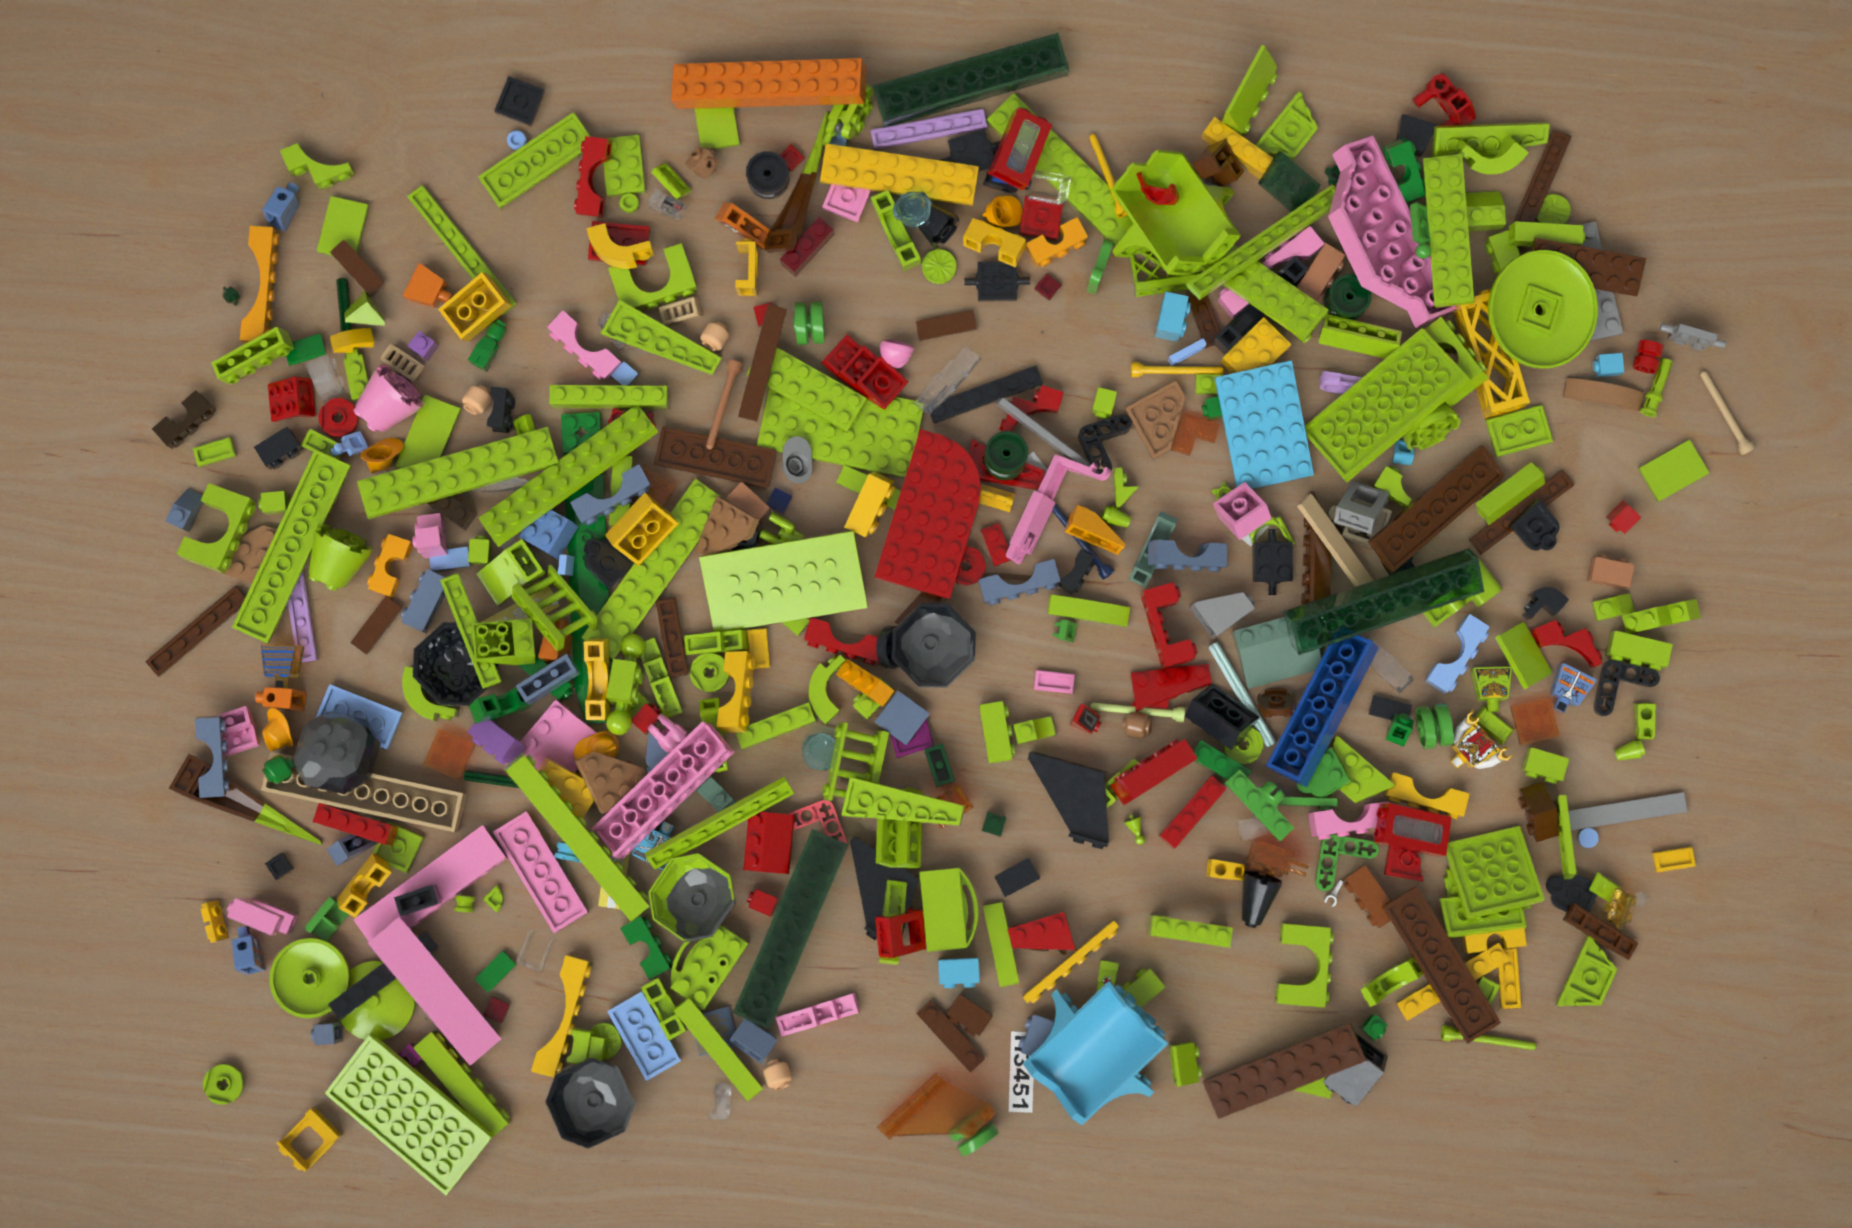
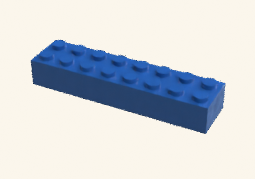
[1266,626,1379,788]

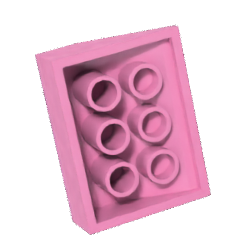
[520,700,598,772]

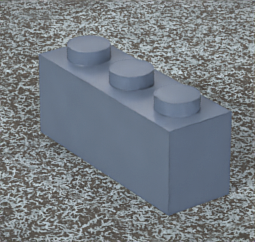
[401,569,445,634]
[516,654,581,705]

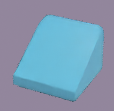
[1392,440,1414,465]

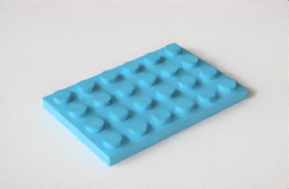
[1214,360,1314,489]

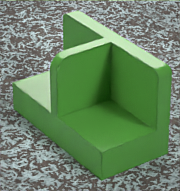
[304,897,349,941]

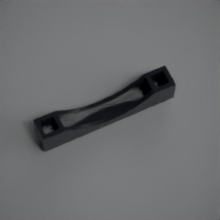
[1212,256,1309,355]

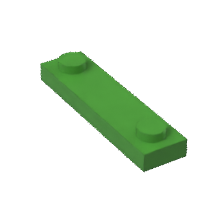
[1278,797,1338,811]

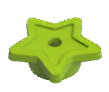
[1212,482,1233,501]

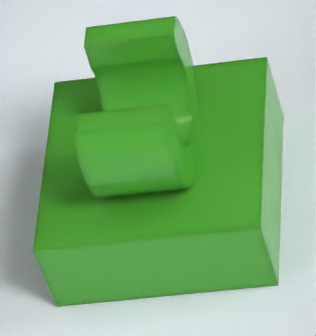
[1053,620,1077,643]

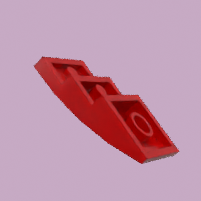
[821,334,908,410]

